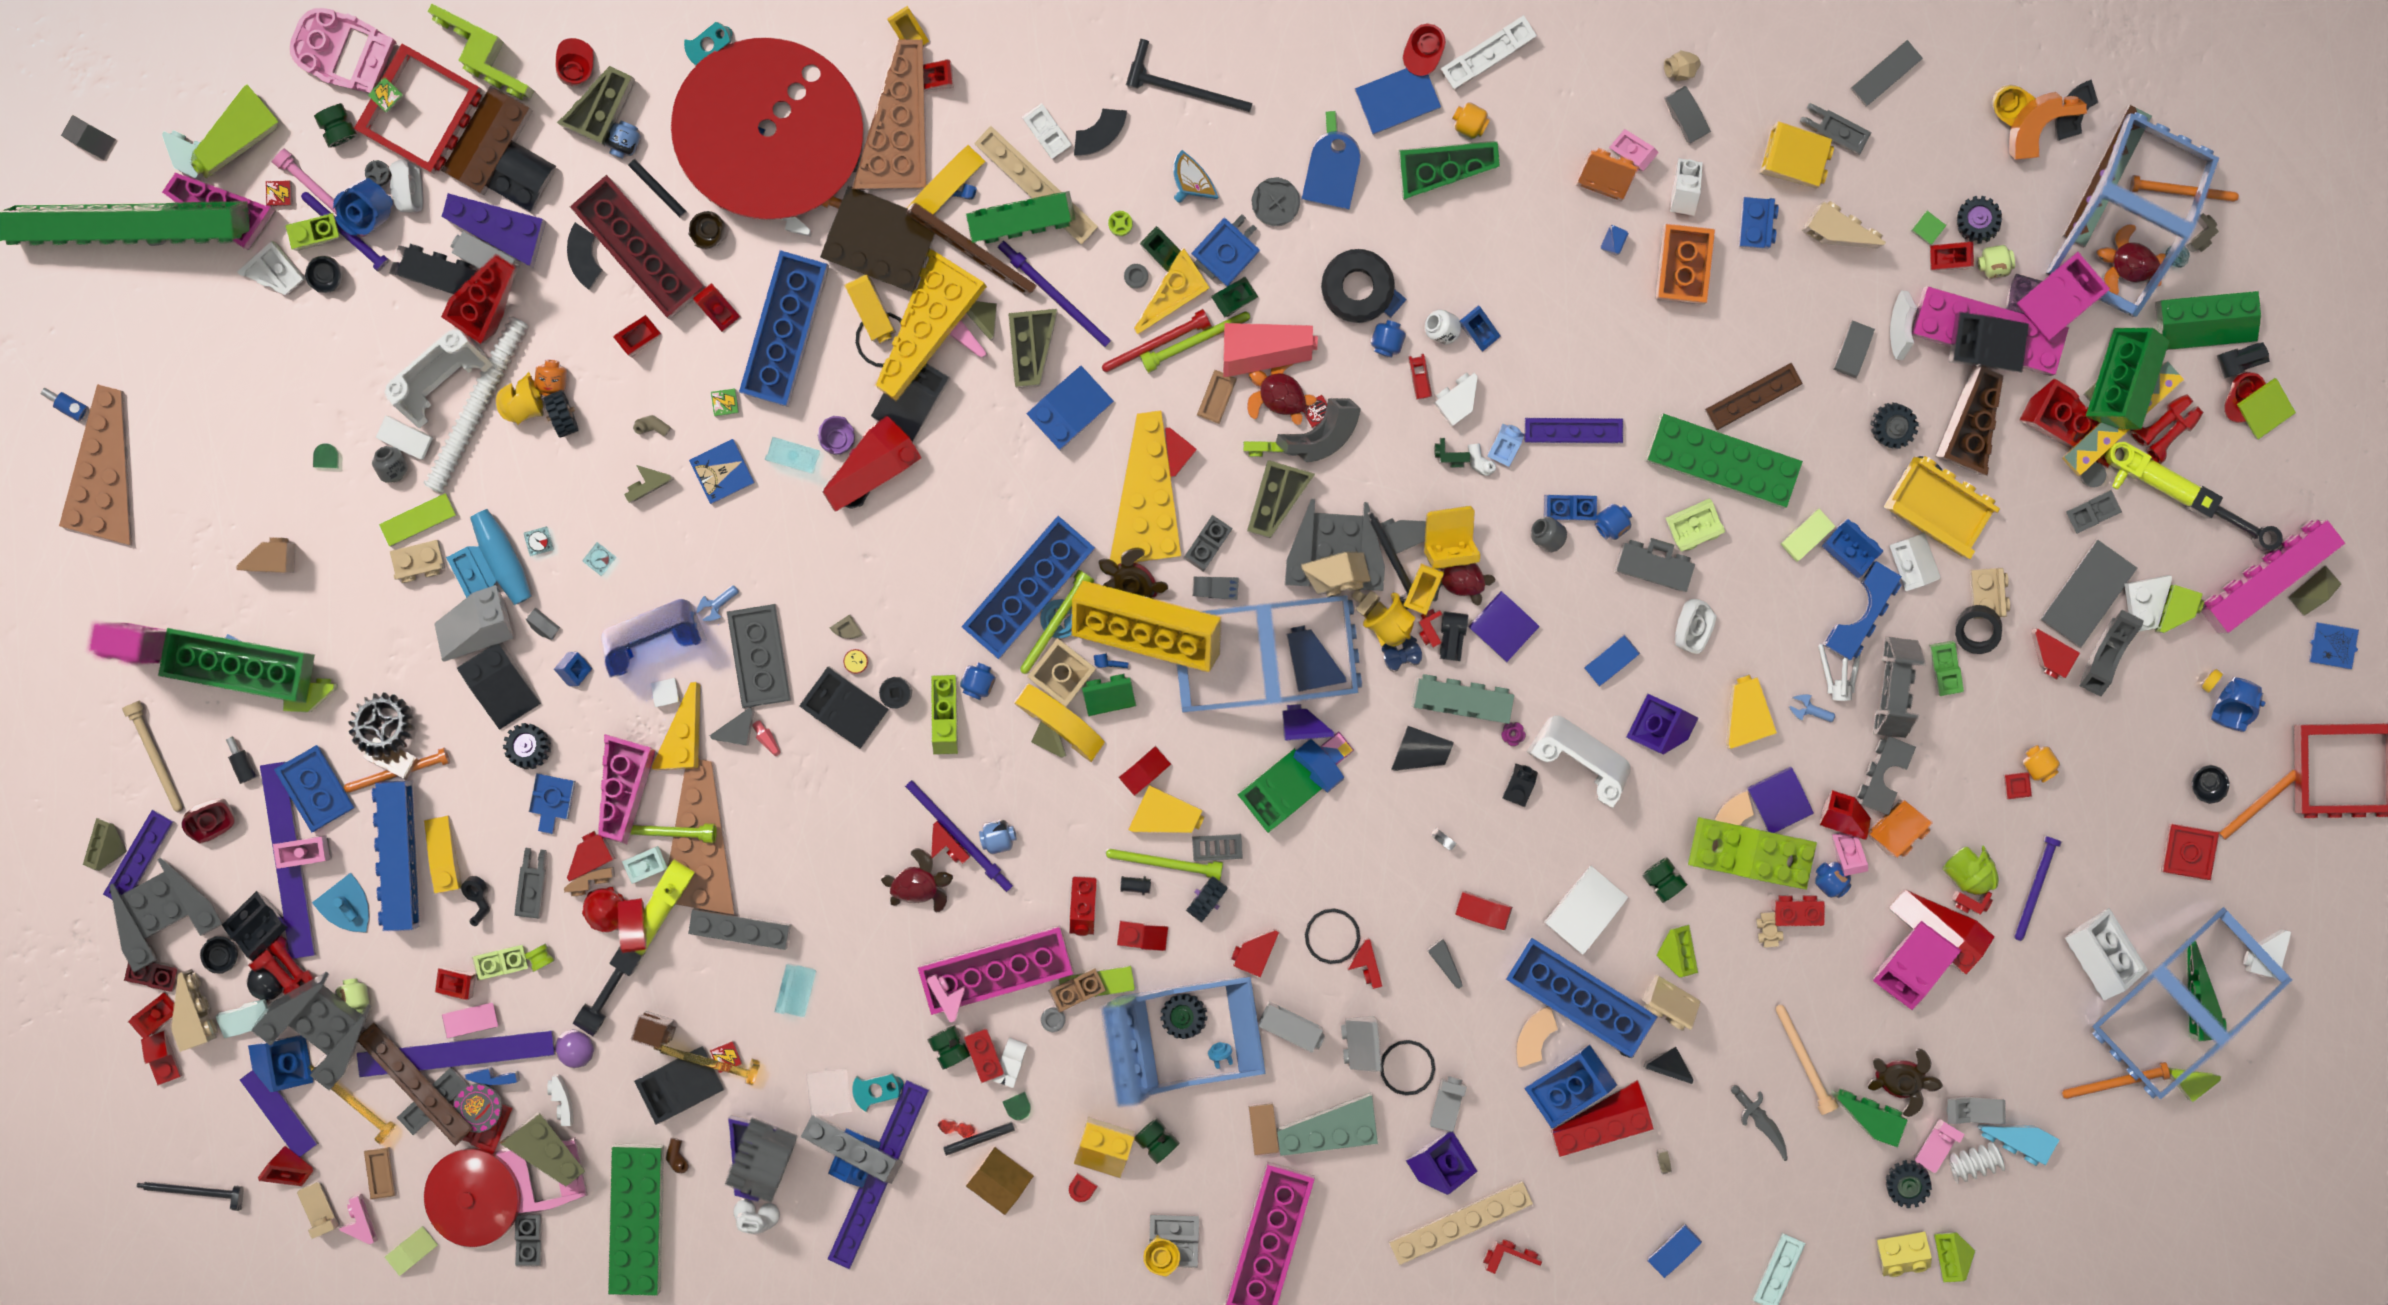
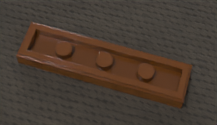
[1705,362,1803,431]

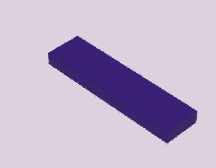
[1524,418,1623,443]
[103,809,175,900]
[240,1070,318,1157]

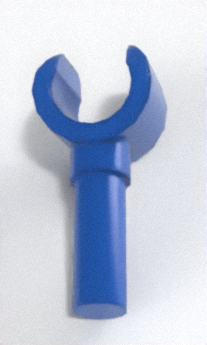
[951,184,977,200]
[1094,653,1129,668]

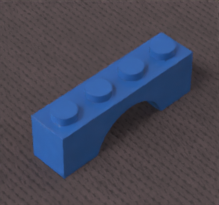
[1823,561,1902,660]

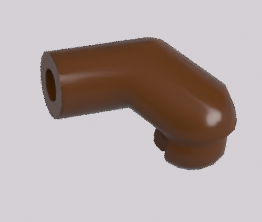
[666,1137,689,1174]

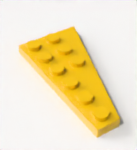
[875,249,987,401]
[1110,410,1181,564]

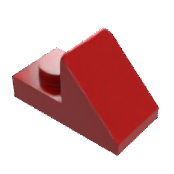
[693,283,741,332]
[931,821,971,864]
[1117,920,1169,951]
[1347,938,1383,989]
[128,992,174,1040]
[141,1030,182,1086]

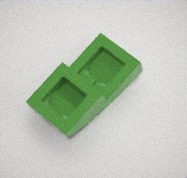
[1930,640,1964,696]

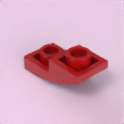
[1455,891,1513,930]
[618,898,646,953]

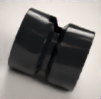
[879,677,912,709]

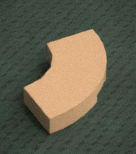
[1712,791,1754,851]
[1516,1006,1558,1068]

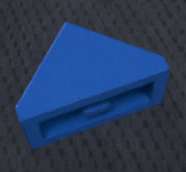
[1459,305,1501,352]

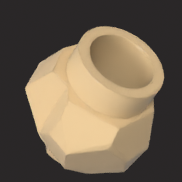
[1664,50,1701,81]

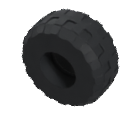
[1321,249,1395,323]

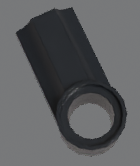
[2216,342,2270,379]
[1440,611,1468,661]

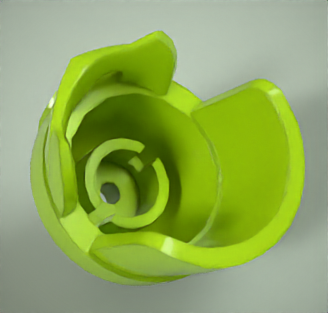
[1942,845,1999,895]

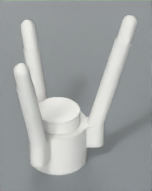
[1819,644,1861,701]

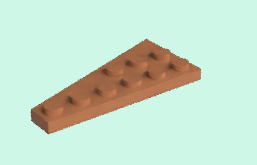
[852,40,926,189]
[59,384,132,546]
[668,759,735,915]

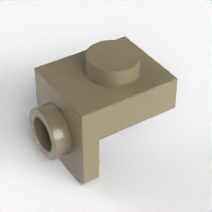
[2186,213,2219,252]

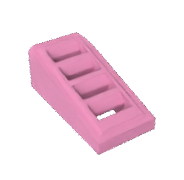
[949,320,987,358]

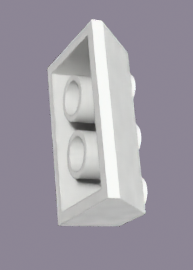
[2065,908,2148,1000]

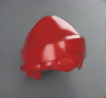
[582,887,625,933]

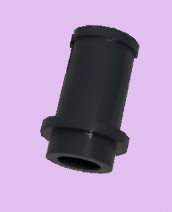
[1120,876,1151,896]

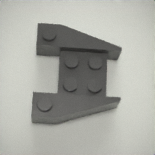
[1285,499,1385,591]
[1873,637,1925,738]
[110,858,223,972]
[251,972,371,1090]

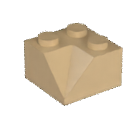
[1302,552,1371,597]
[1027,638,1096,707]

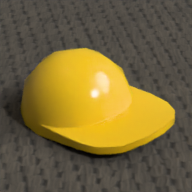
[1992,84,2035,127]

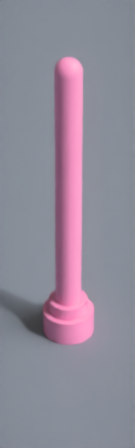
[272,148,366,237]

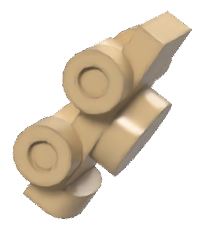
[1756,912,1784,948]

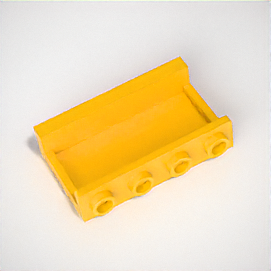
[1884,456,2000,559]

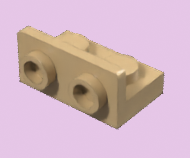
[389,540,445,583]
[1970,568,2010,619]

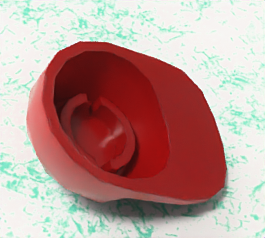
[1403,23,1446,76]
[555,38,593,86]
[2224,372,2266,423]

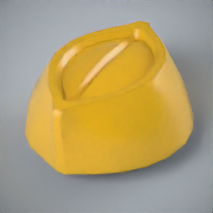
[1143,1235,1180,1277]

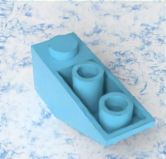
[1977,1124,2059,1166]

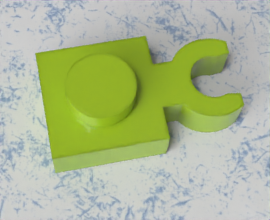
[1243,441,1284,457]

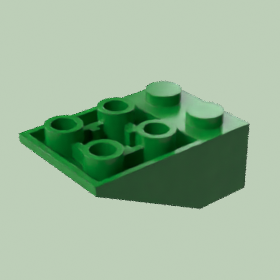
[1237,748,1322,833]
[1830,1088,1908,1148]

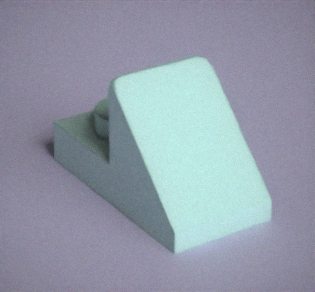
[622,846,667,884]

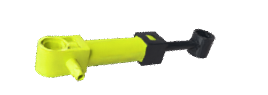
[2105,442,2283,551]
[572,859,695,1037]

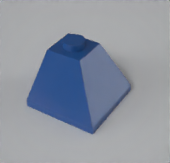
[248,1035,314,1092]

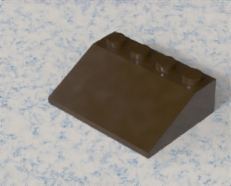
[820,186,935,292]

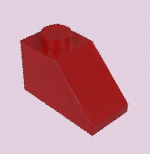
[2031,629,2080,680]
[567,831,616,882]
[1231,929,1279,978]

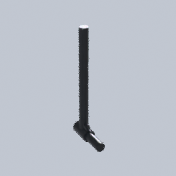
[1125,38,1252,112]

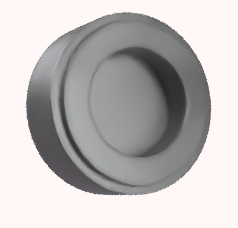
[1041,1007,1065,1032]

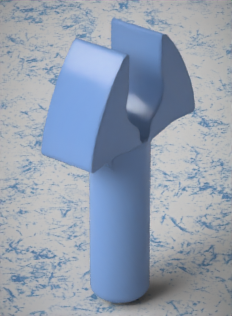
[696,585,739,621]
[1789,694,1835,722]

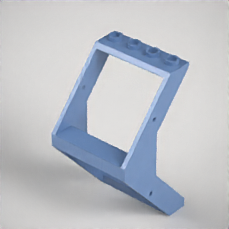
[2046,112,2219,317]
[1177,595,1362,712]
[2092,907,2292,1100]
[1102,977,1266,1106]

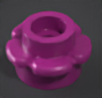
[1501,722,1526,746]

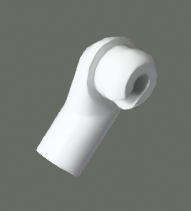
[1468,444,1496,476]

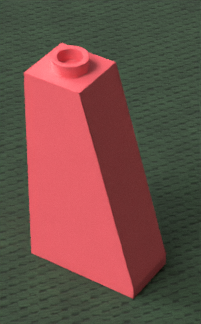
[1223,323,1318,377]

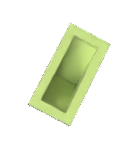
[384,1226,438,1276]

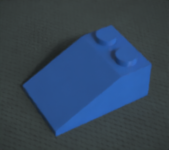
[1026,365,1114,451]
[1524,1045,1617,1129]

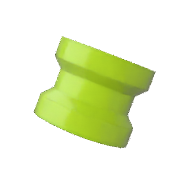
[1108,211,1133,236]
[524,943,555,972]

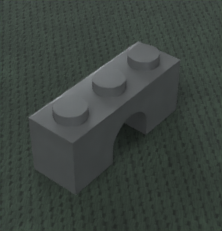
[1857,735,1916,815]

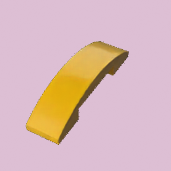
[907,145,986,215]
[1014,683,1105,762]

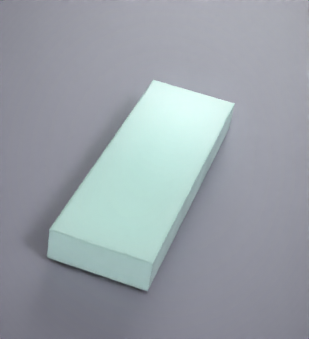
[1753,1233,1806,1305]

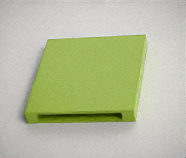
[2237,378,2296,439]

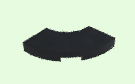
[2055,79,2098,141]
[1074,109,1127,156]
[567,222,603,290]

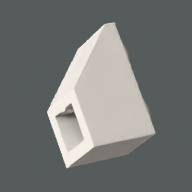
[1670,158,1703,216]
[1434,373,1478,427]

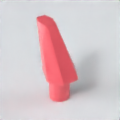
[752,720,780,756]

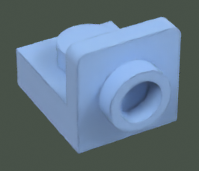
[1487,424,1524,467]

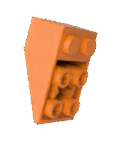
[1576,148,1638,201]
[1868,799,1932,858]

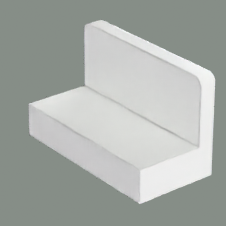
[1889,533,1940,591]

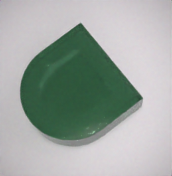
[313,443,339,468]
[1002,1091,1031,1120]

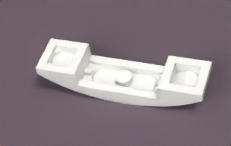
[1441,15,1537,89]

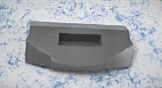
[525,608,560,640]

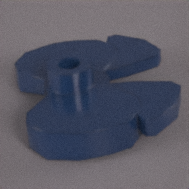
[1381,636,1422,672]

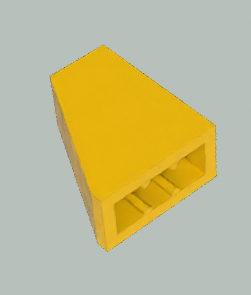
[844,275,896,344]
[1726,674,1777,749]
[1128,785,1205,833]

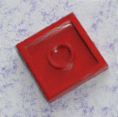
[2161,824,2219,881]

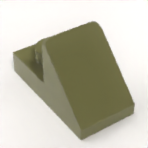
[624,465,674,503]

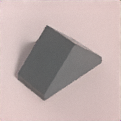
[60,114,116,160]
[709,707,754,746]

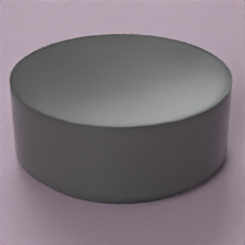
[1124,264,1148,289]
[2080,463,2106,487]

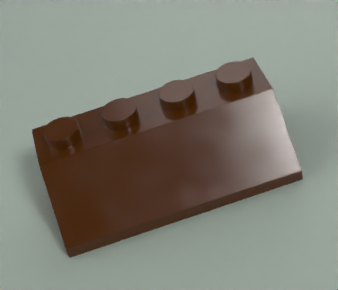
[441,86,533,196]

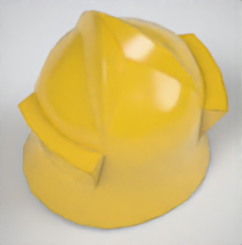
[496,372,544,425]
[1363,593,1415,647]

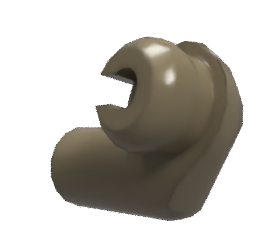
[633,415,671,437]

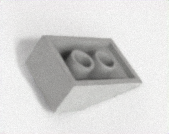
[434,585,513,662]
[1341,1016,1382,1072]

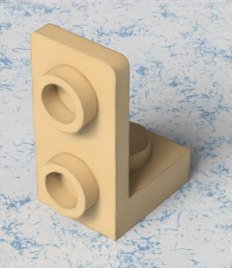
[297,1182,339,1239]

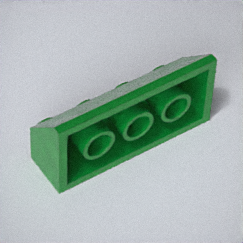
[2155,291,2261,350]
[2086,328,2169,429]

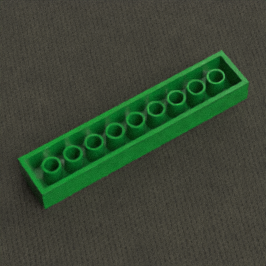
[0,201,250,245]

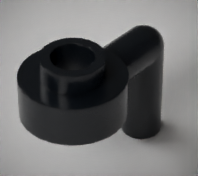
[461,876,490,926]

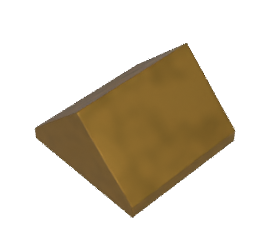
[966,1147,1034,1215]

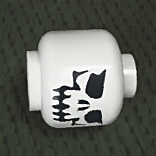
[1425,309,1461,345]

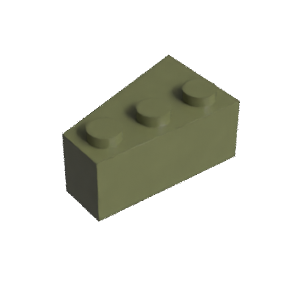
[556,66,635,146]
[1008,309,1058,388]
[1247,460,1315,538]
[500,1112,585,1187]

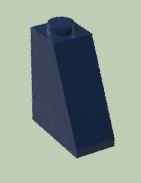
[1286,625,1347,692]

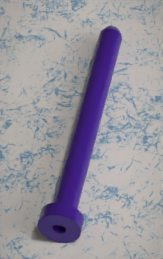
[301,192,389,272]
[2014,836,2062,941]

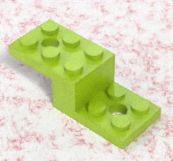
[427,3,534,100]
[1688,817,1817,890]

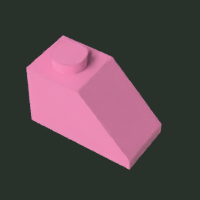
[273,836,330,869]

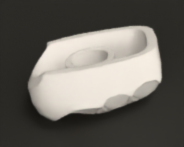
[389,159,423,212]
[1675,599,1716,654]

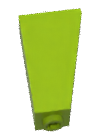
[191,84,278,179]

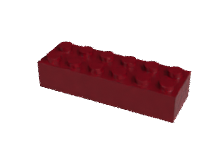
[570,174,706,320]

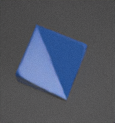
[1601,225,1629,256]
[554,652,592,686]

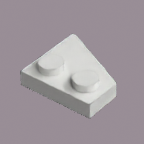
[237,241,305,295]
[2124,575,2172,632]

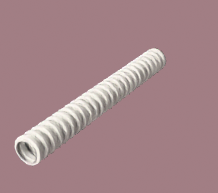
[423,316,529,493]

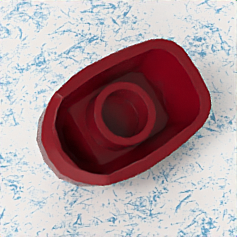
[181,799,235,843]

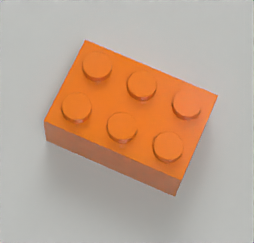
[1655,224,1715,305]

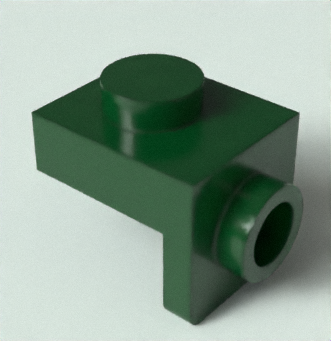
[1434,438,1470,468]

